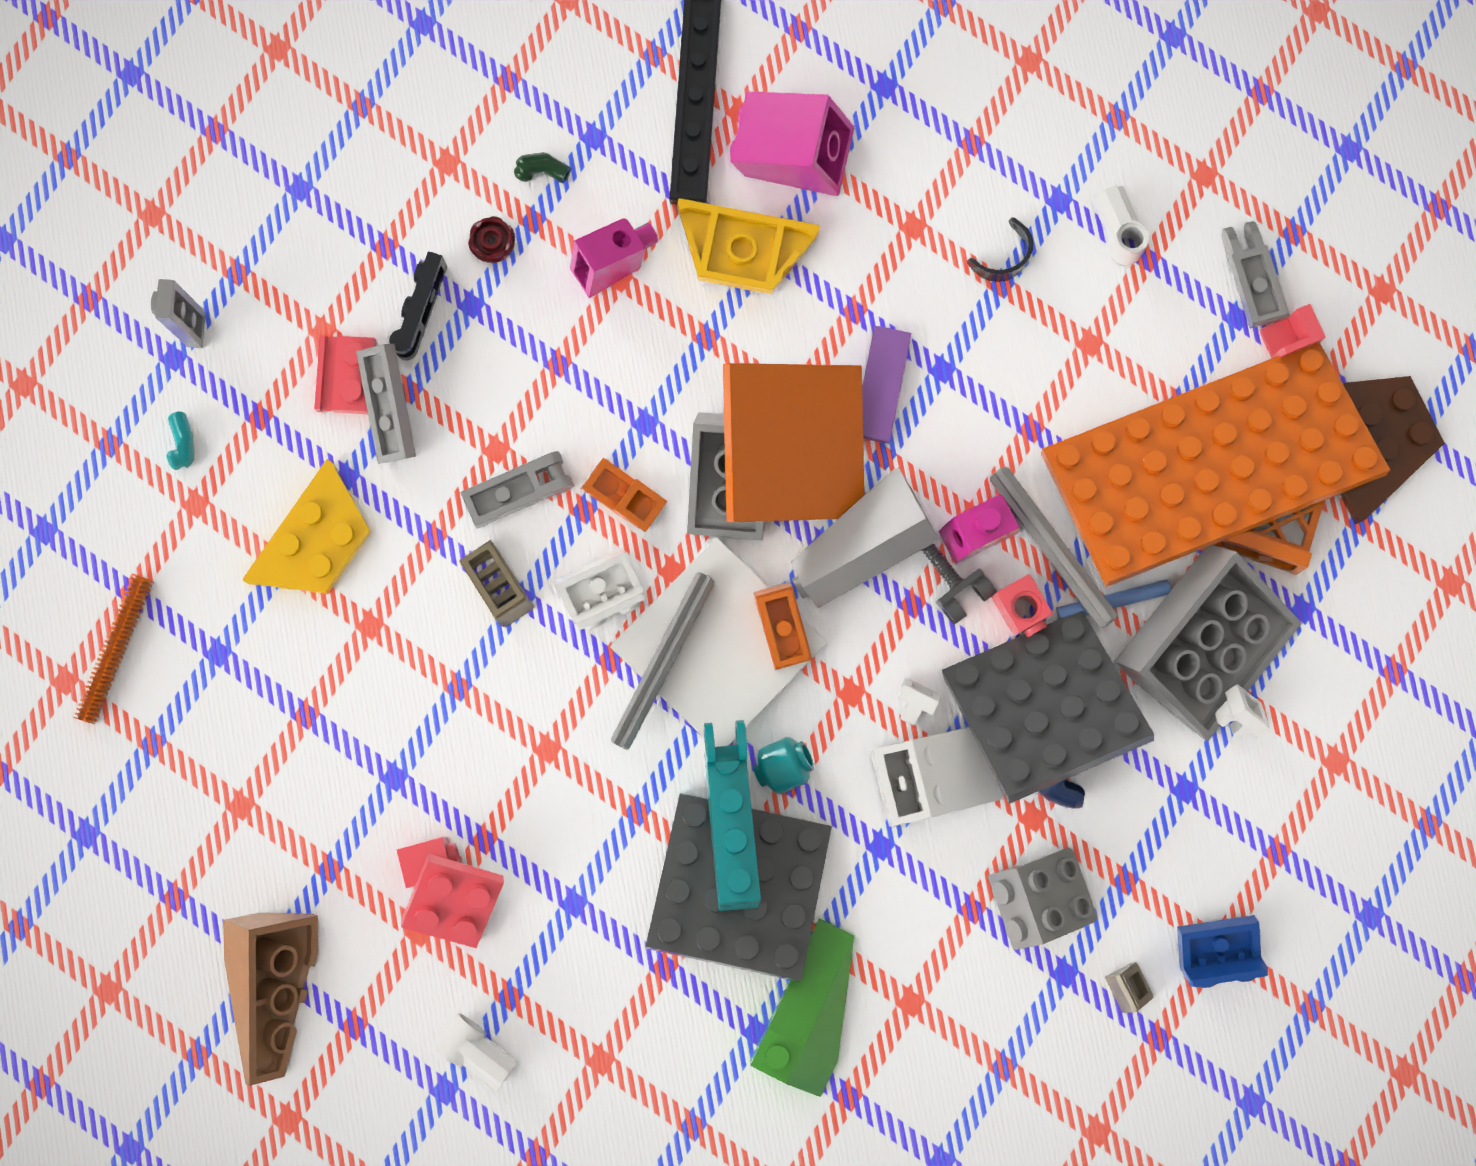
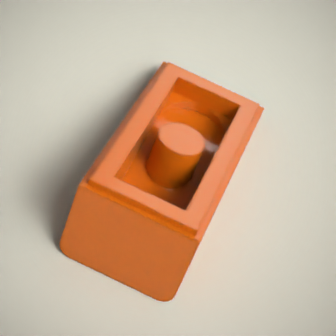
[753,582,813,670]

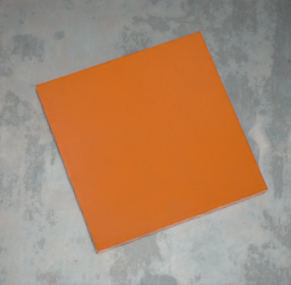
[723,363,865,522]

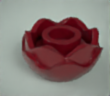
[468,216,515,263]

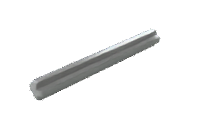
[990,467,1118,628]
[611,572,714,750]

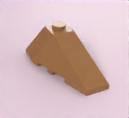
[223,913,318,1086]

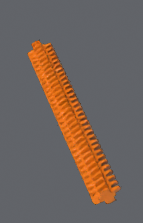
[73,573,154,725]

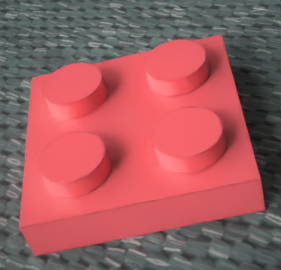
[401,853,504,948]

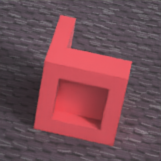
[1260,304,1326,358]

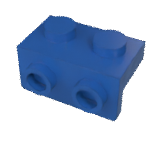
[1177,915,1268,988]

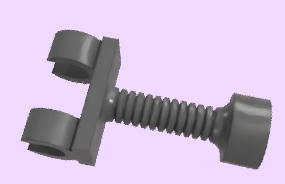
[921,532,997,625]

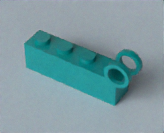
[704,720,761,911]

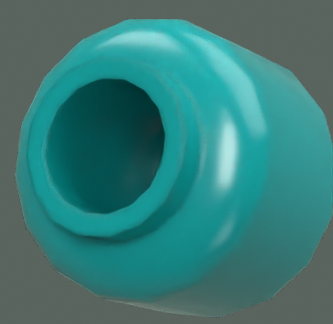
[753,737,814,794]

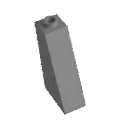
[791,467,939,608]

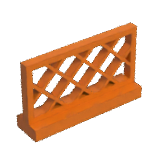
[1213,500,1325,575]

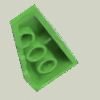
[750,918,854,1097]

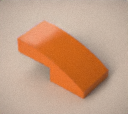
[580,457,667,532]

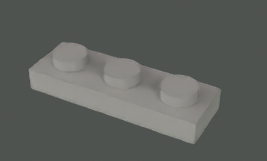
[151,279,206,348]
[356,344,416,464]

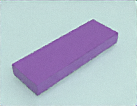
[862,325,912,444]

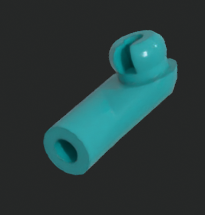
[166,411,194,470]

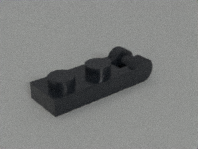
[389,251,448,361]

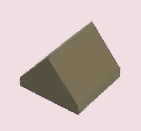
[1105,962,1154,1013]

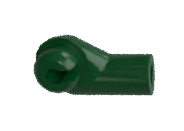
[513,152,572,184]

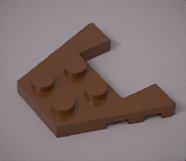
[1340,376,1445,524]

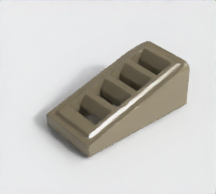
[459,540,535,628]

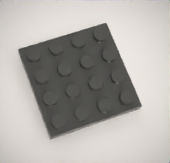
[942,611,1154,804]
[645,793,832,982]

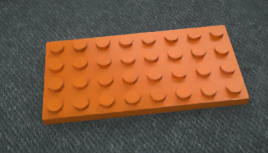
[1041,343,1390,587]

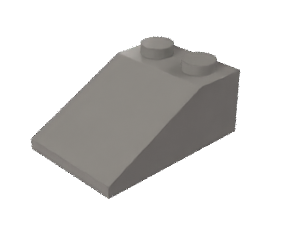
[687,412,765,541]

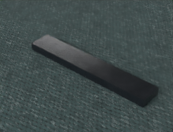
[669,0,722,205]

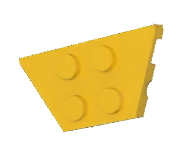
[677,198,820,295]
[242,459,372,594]

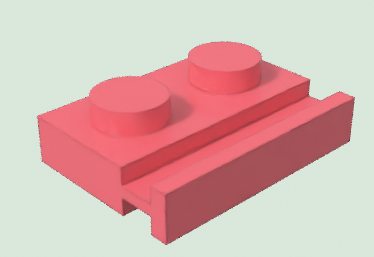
[314,335,377,414]

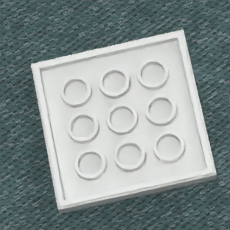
[610,537,827,747]

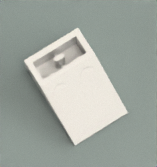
[870,727,1002,827]

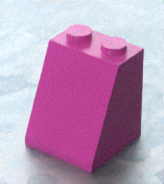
[730,91,855,196]

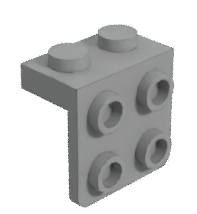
[987,848,1097,950]

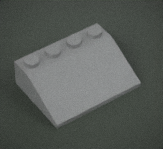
[1114,545,1302,741]

